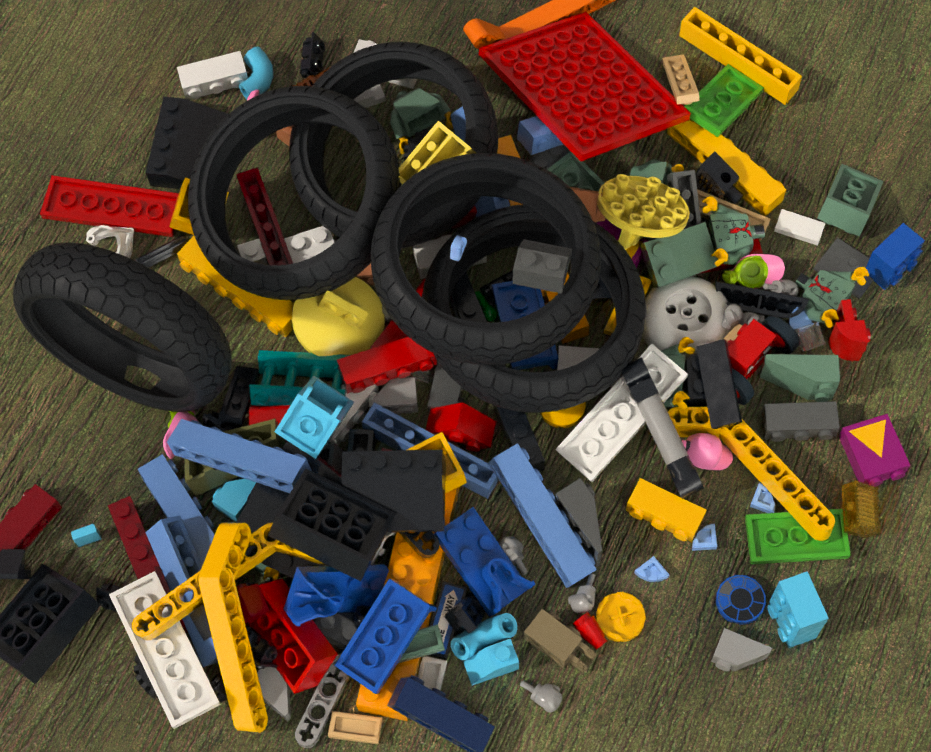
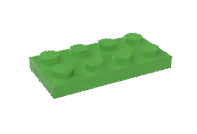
[684,64,764,137]
[745,509,851,564]

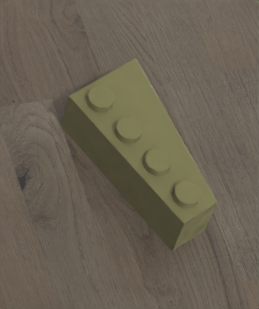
[184,419,286,496]

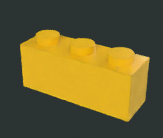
[626,478,707,542]

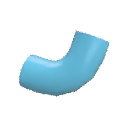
[239,46,274,100]
[450,613,517,660]

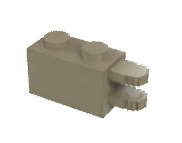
[524,609,597,672]

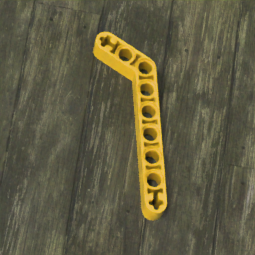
[668,407,835,541]
[198,522,268,733]
[132,523,324,640]

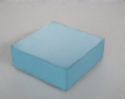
[71,524,102,547]

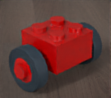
[727,316,800,405]

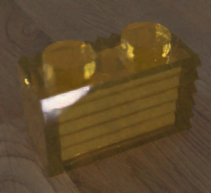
[842,480,881,538]

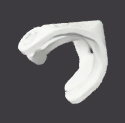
[86,225,134,258]

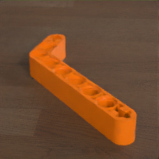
[463,0,616,49]

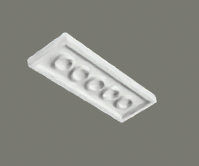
[555,344,688,482]
[109,571,221,729]

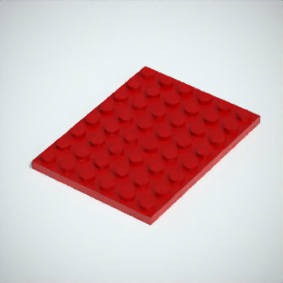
[478,12,691,162]

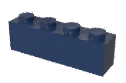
[387,675,495,752]

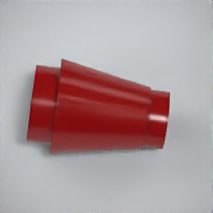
[572,612,608,650]

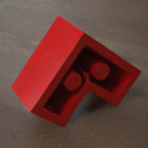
[425,402,496,452]

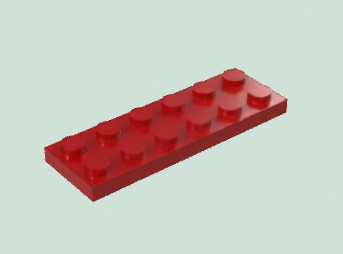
[40,175,179,237]

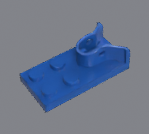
[492,281,559,370]
[434,507,535,617]
[283,564,389,626]
[334,578,437,694]

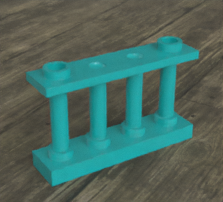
[249,350,350,406]

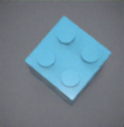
[274,376,354,459]

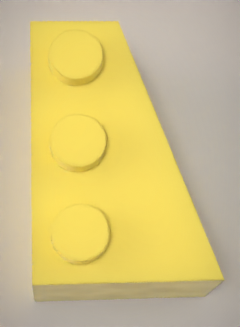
[398,121,476,184]

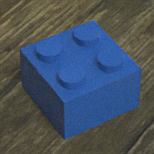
[866,223,925,290]

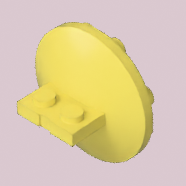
[597,174,690,250]
[292,277,385,356]

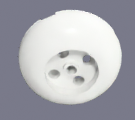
[642,276,730,359]

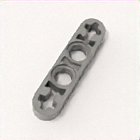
[295,654,350,748]

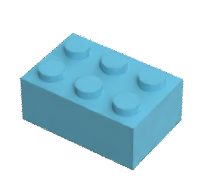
[767,571,829,648]

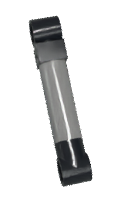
[622,357,704,499]

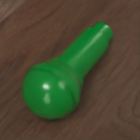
[475,291,498,322]

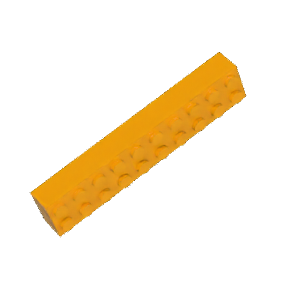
[356,487,460,721]

